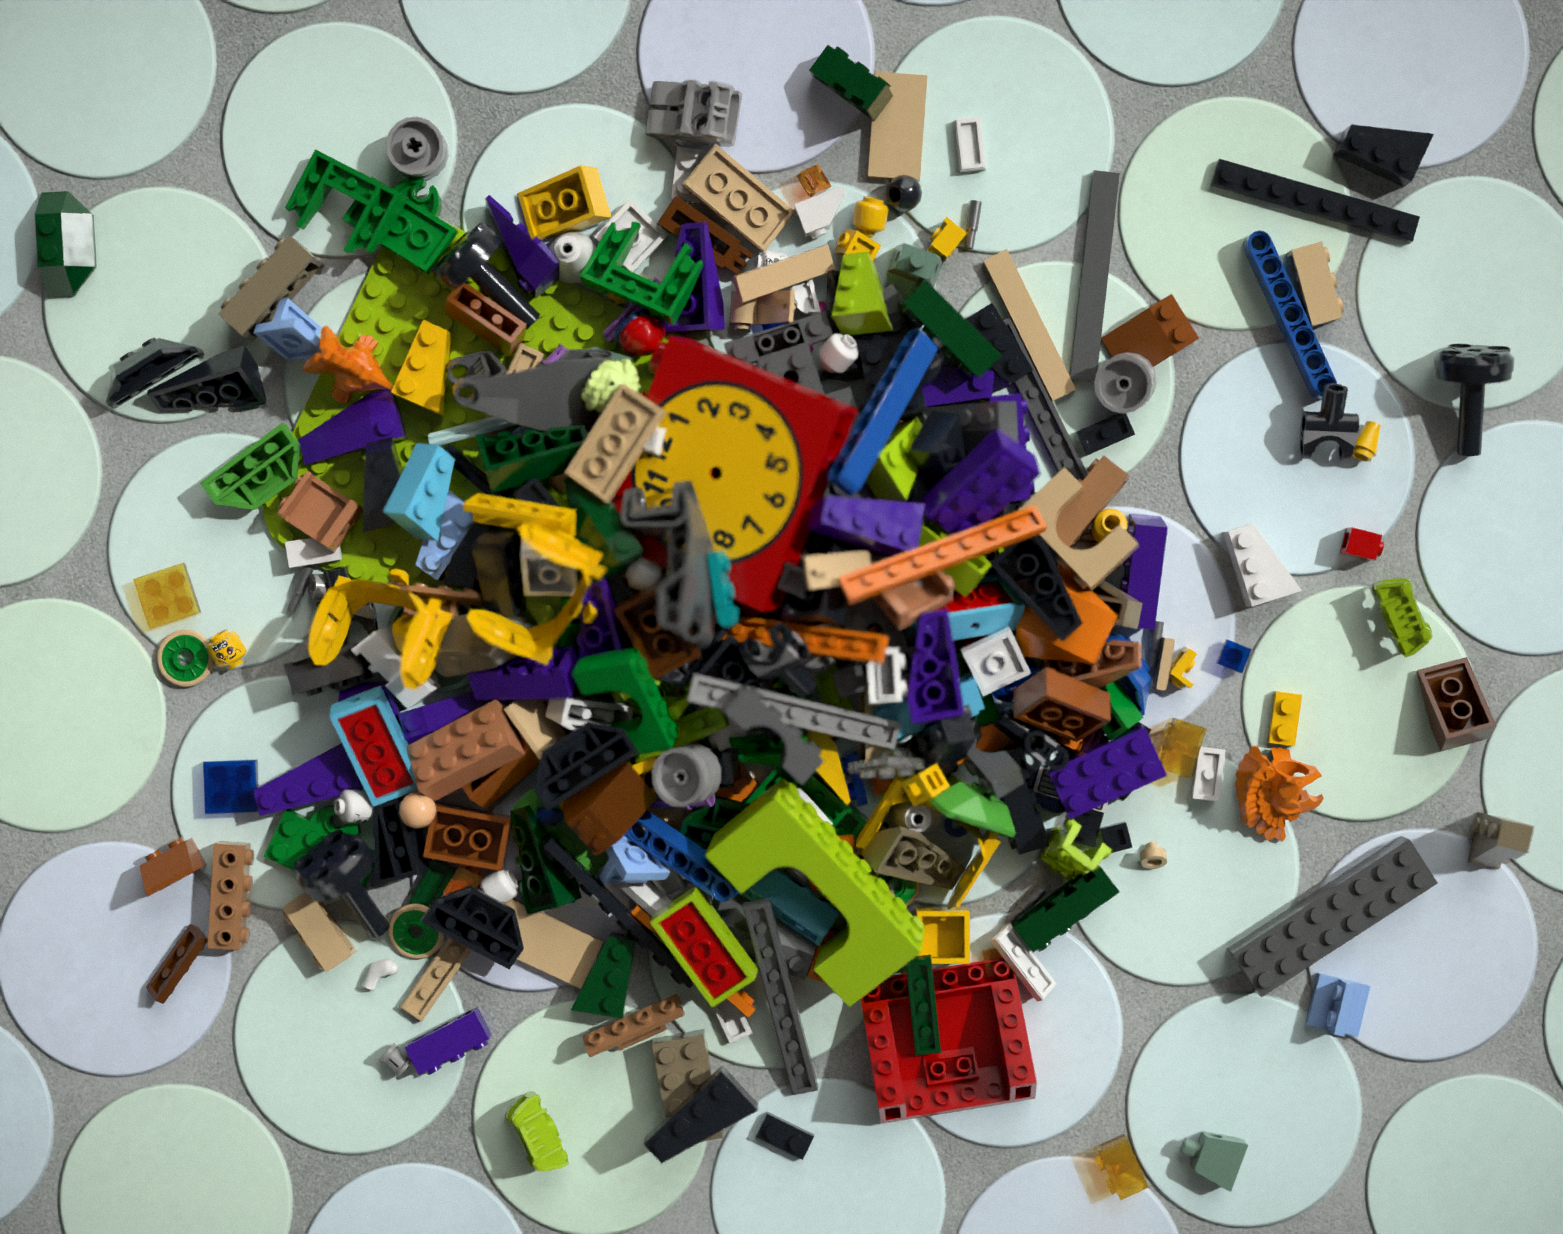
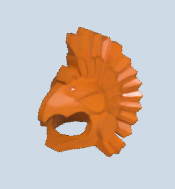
[302,325,393,404]
[1235,746,1324,842]

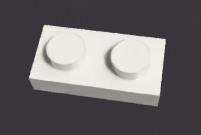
[1191,746,1225,802]

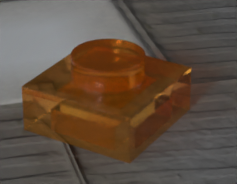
[796,164,831,198]
[982,948,1012,977]

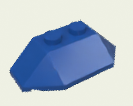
[1106,633,1151,716]

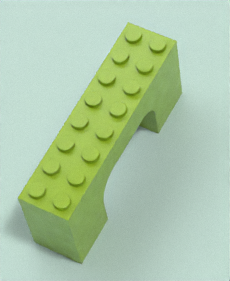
[705,778,925,1007]

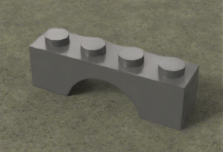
[721,684,824,784]
[959,716,1024,800]

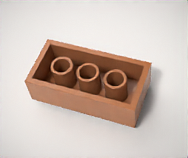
[406,700,525,801]

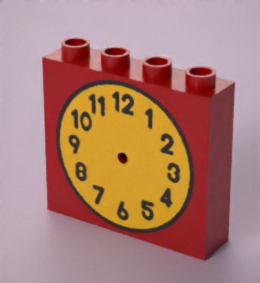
[611,336,858,612]

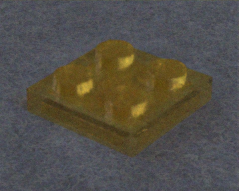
[133,563,201,629]

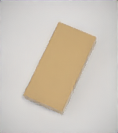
[1152,637,1175,691]

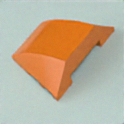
[1016,564,1118,664]

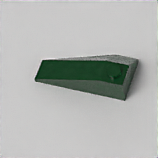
[510,805,582,914]

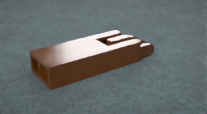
[657,196,753,275]

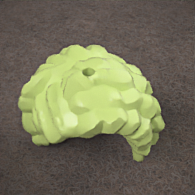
[581,359,641,412]

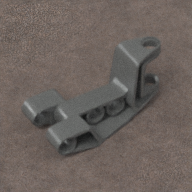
[446,349,612,433]
[621,480,717,646]

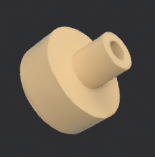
[1140,842,1167,869]

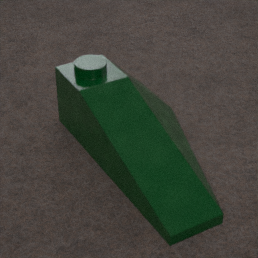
[564,477,643,584]

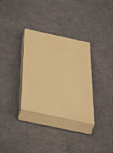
[868,72,927,181]
[682,144,796,253]
[564,383,667,503]
[506,898,603,989]

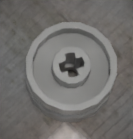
[386,117,449,181]
[1094,352,1157,414]
[652,744,721,807]

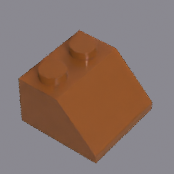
[140,837,207,897]

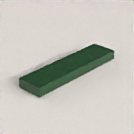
[905,954,941,1056]

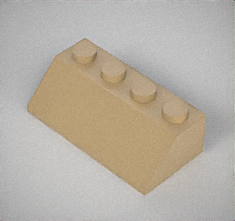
[504,699,570,760]

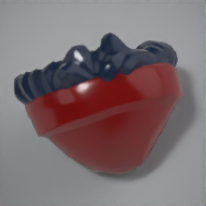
[614,310,666,356]

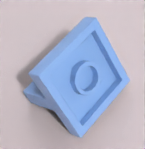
[254,298,322,361]
[599,836,670,884]
[1305,972,1370,1037]

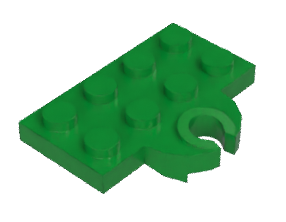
[342,177,458,275]
[264,805,375,888]

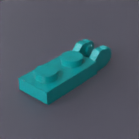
[707,550,739,628]

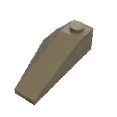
[861,827,965,890]

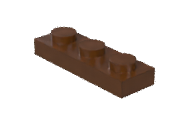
[145,924,208,1004]

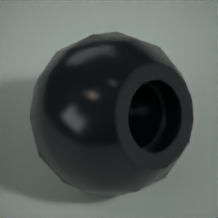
[886,175,922,212]

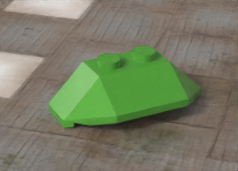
[200,422,300,510]
[929,781,1016,838]

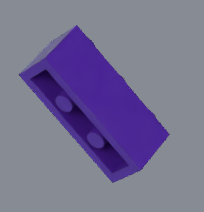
[404,1007,492,1075]

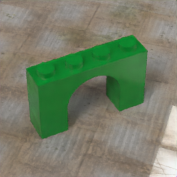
[572,647,678,755]

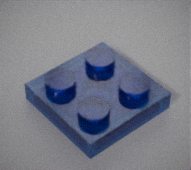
[840,749,868,806]
[203,759,259,814]

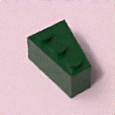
[809,45,893,121]
[571,932,636,1018]

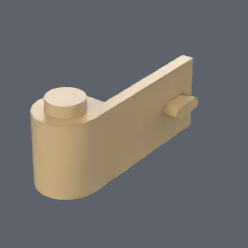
[729,290,796,330]
[802,550,872,590]

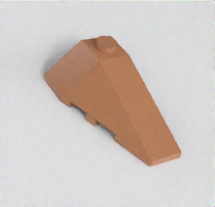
[1044,640,1141,689]

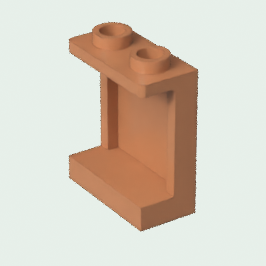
[278,471,364,553]
[871,570,955,630]

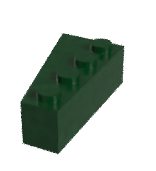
[898,279,1002,378]
[475,425,588,493]
[1012,865,1120,952]

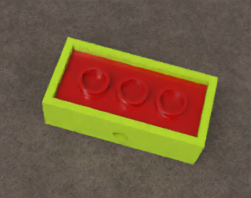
[650,885,758,1008]

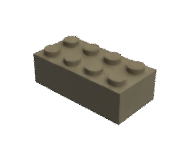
[219,236,324,341]
[652,1029,723,1142]

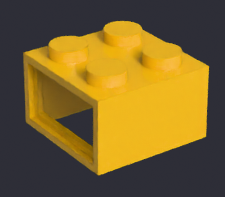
[915,907,970,964]

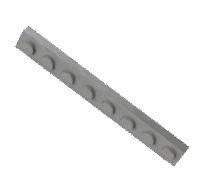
[687,673,901,749]

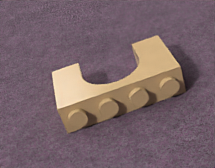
[1018,467,1139,590]

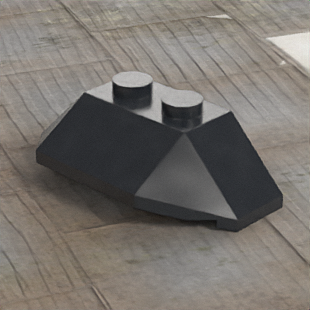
[106,338,204,408]
[533,722,639,811]
[421,885,524,970]

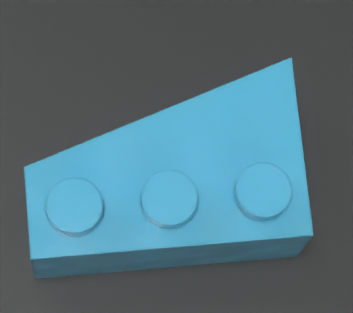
[383,443,455,541]

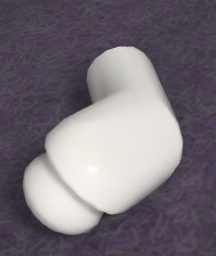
[363,959,398,990]

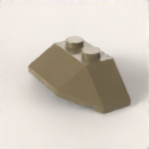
[428,614,520,677]

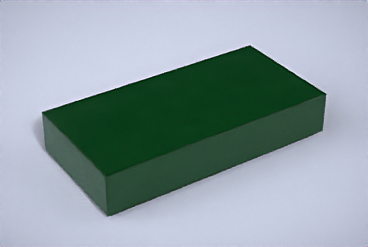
[409,859,457,907]

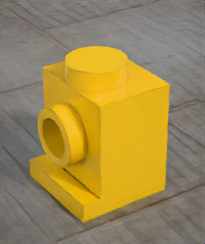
[927,217,967,261]
[901,763,950,806]

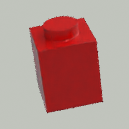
[1340,527,1384,561]

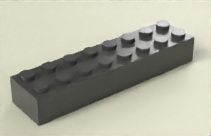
[1227,836,1438,997]

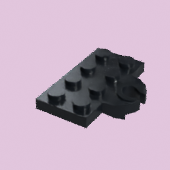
[855,311,942,420]

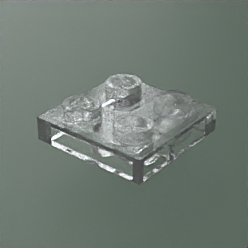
[848,747,924,780]

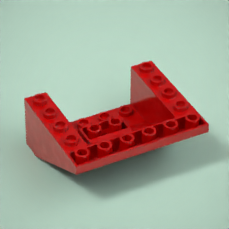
[861,957,1037,1124]

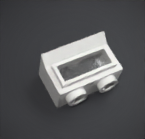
[866,647,906,704]

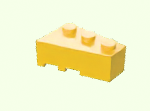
[391,320,452,416]

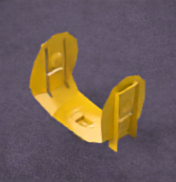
[467,521,606,665]
[307,569,453,691]
[856,774,1000,910]

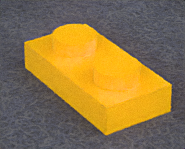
[1267,691,1302,746]

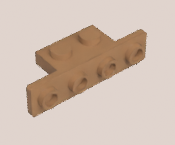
[379,580,483,619]
[583,994,685,1057]

